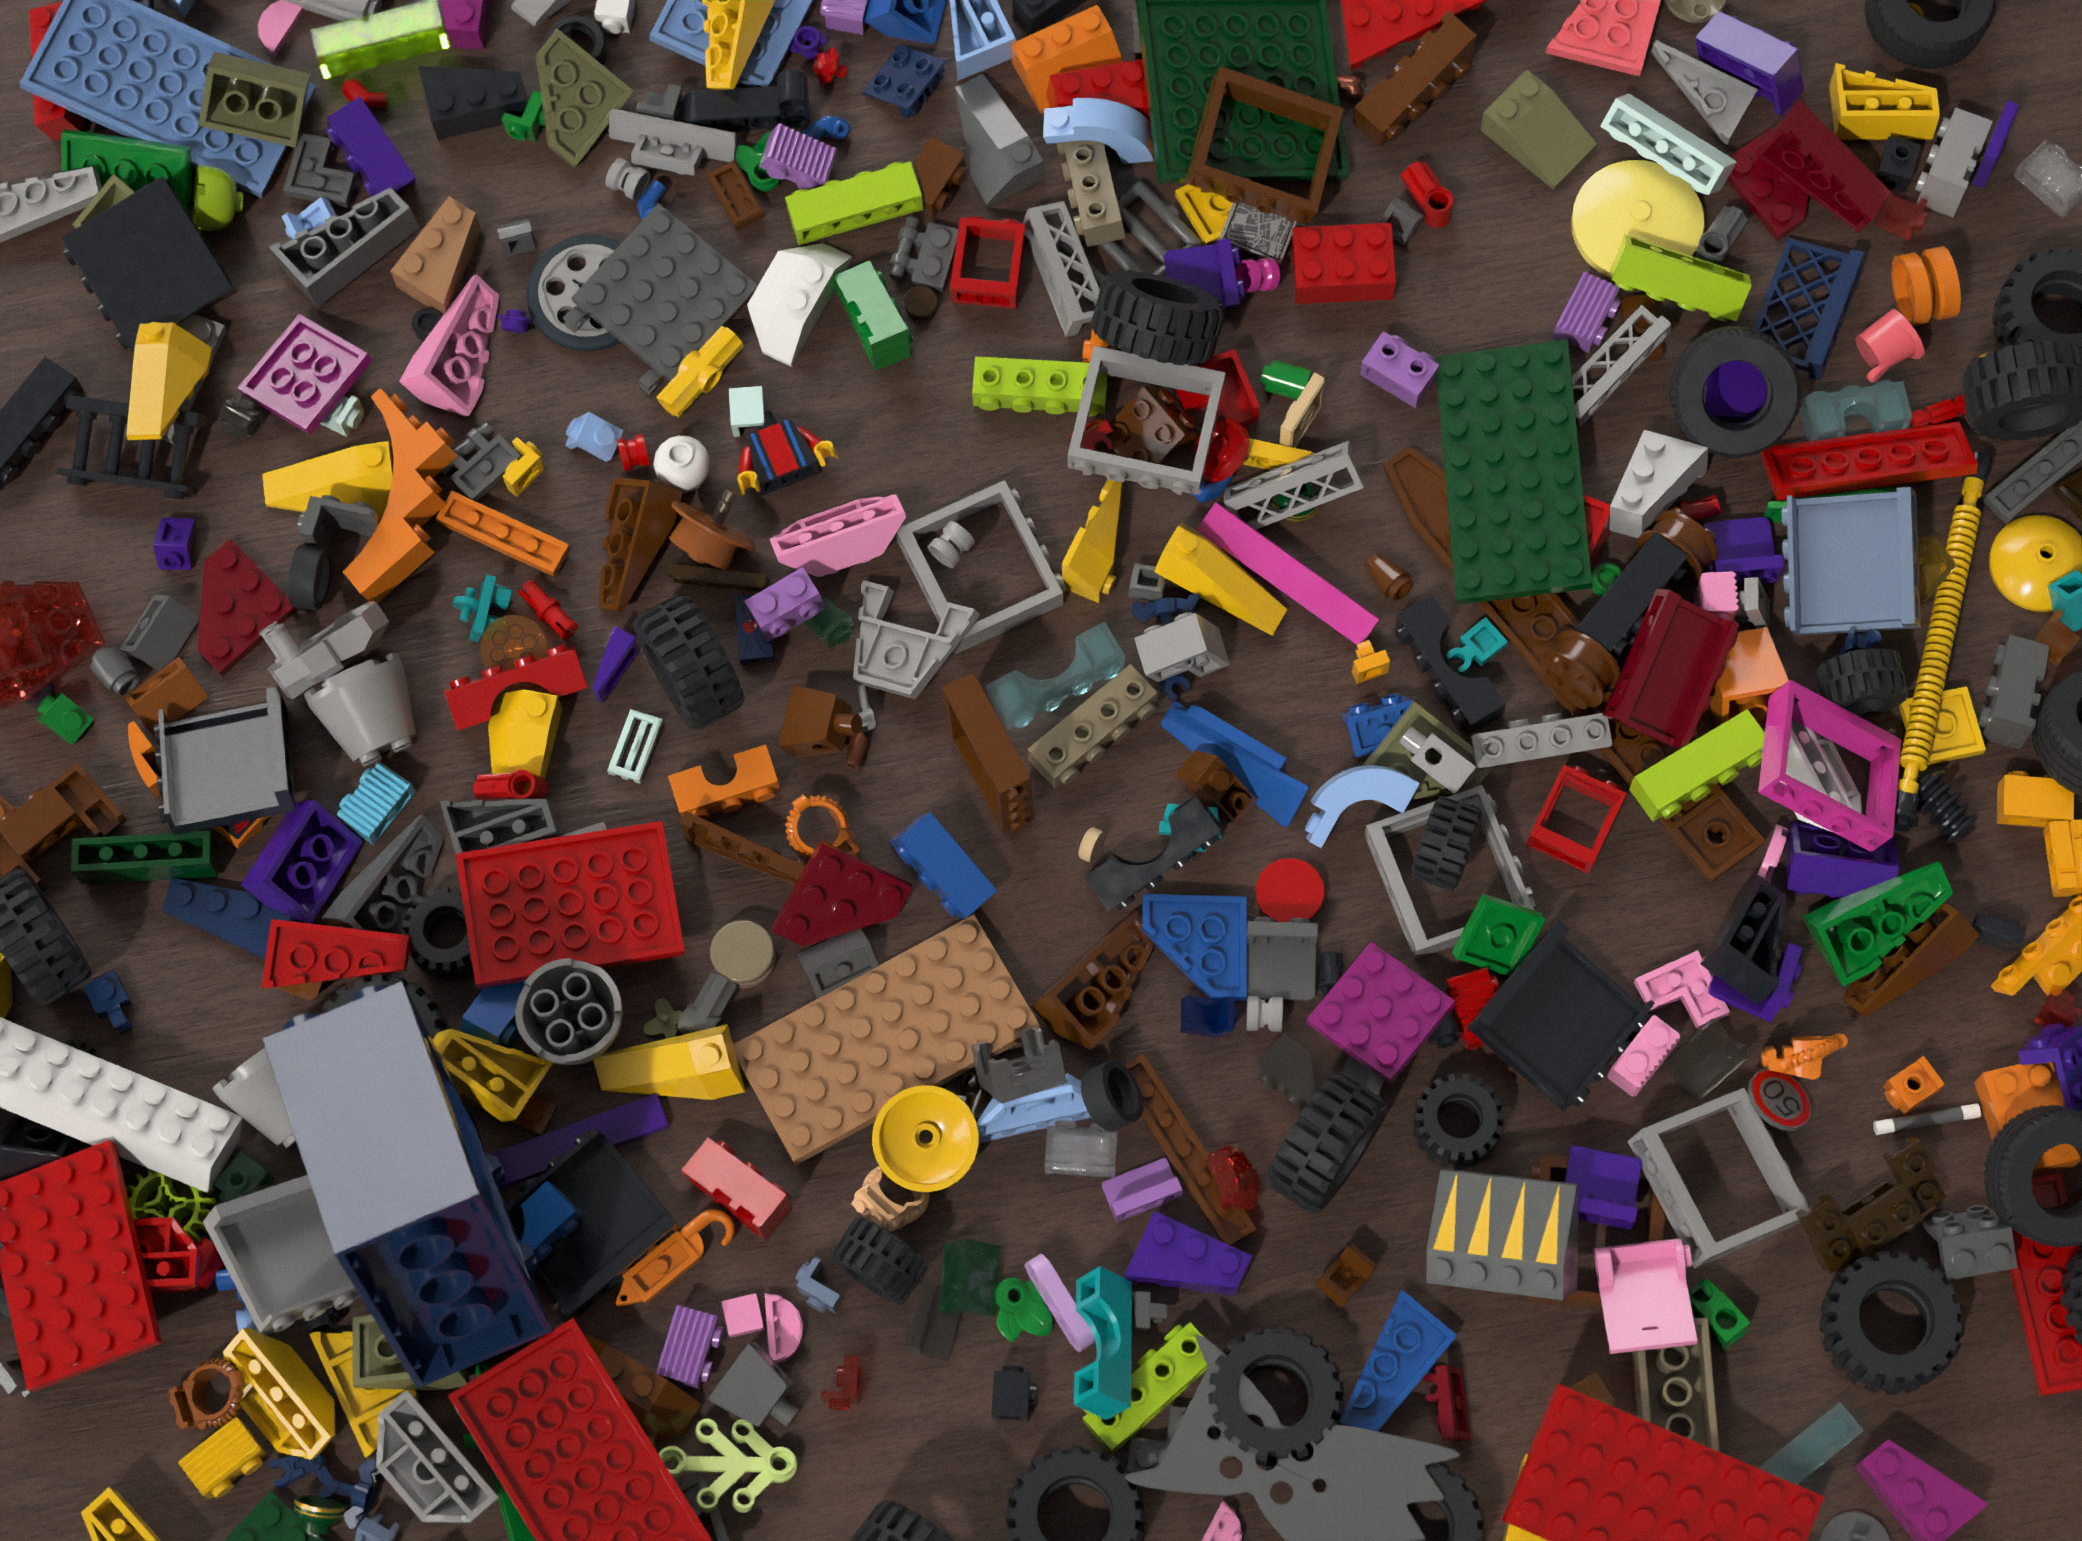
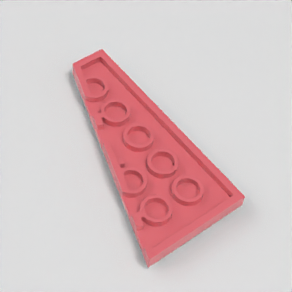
[1546,0,1661,76]

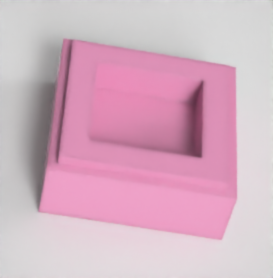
[721,1293,765,1338]

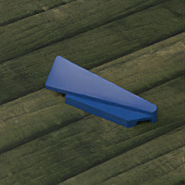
[1161,701,1309,827]

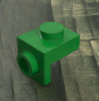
[502,90,545,142]
[35,693,94,745]

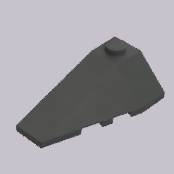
[955,74,1044,207]
[322,815,444,935]

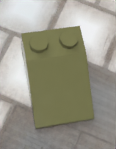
[1481,70,1597,190]
[353,1315,470,1391]

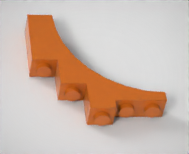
[343,388,458,604]

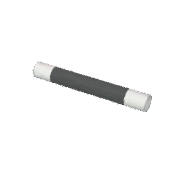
[1873,1103,1981,1135]

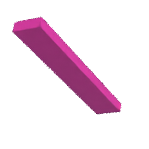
[1196,502,1381,645]

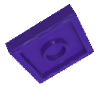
[1972,100,2019,188]

